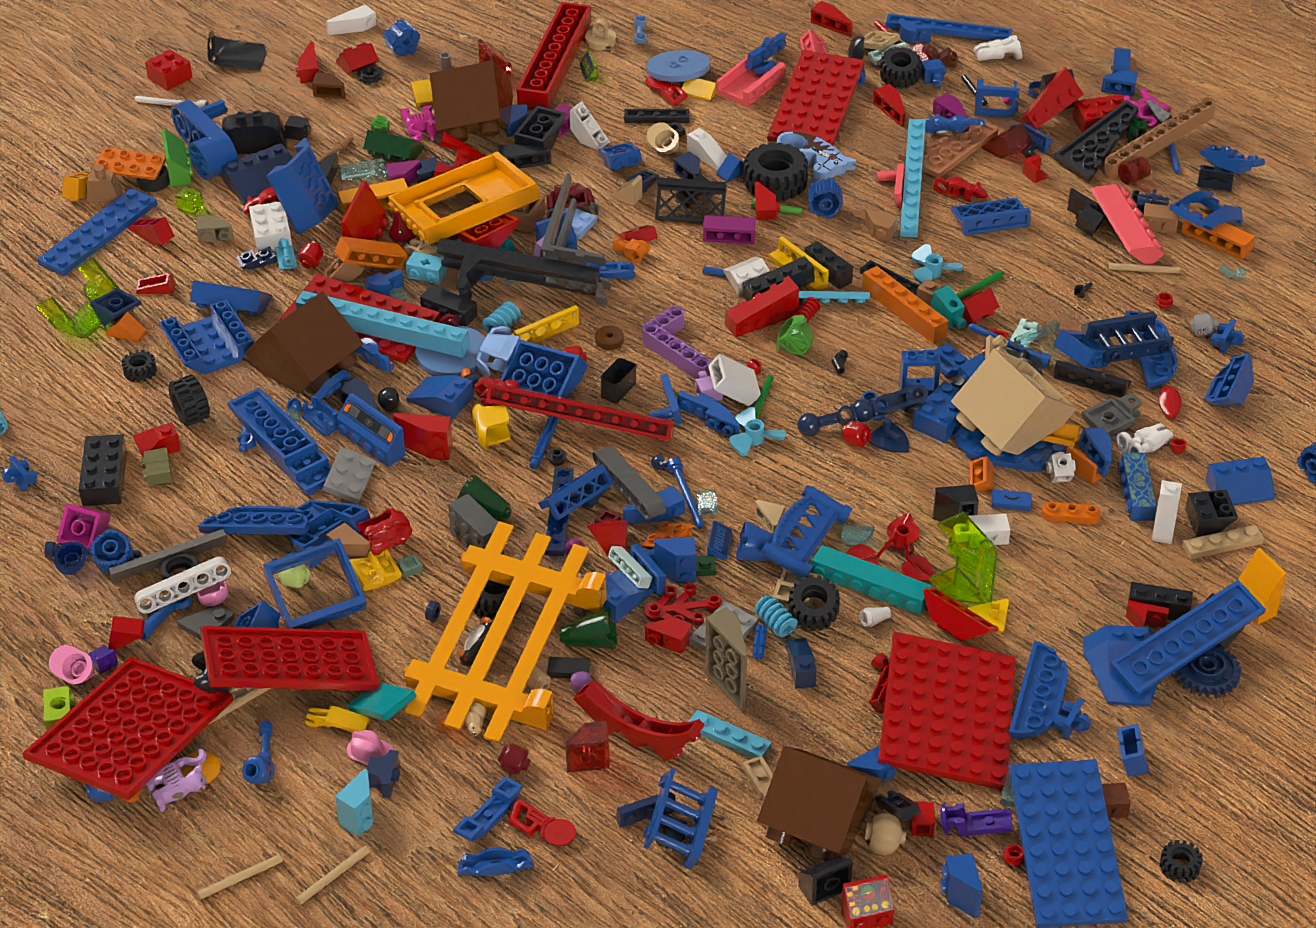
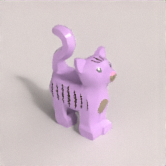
[145,749,207,812]

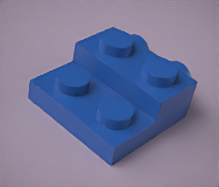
[598,142,642,170]

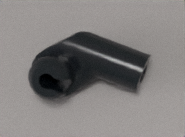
[1023,141,1038,159]

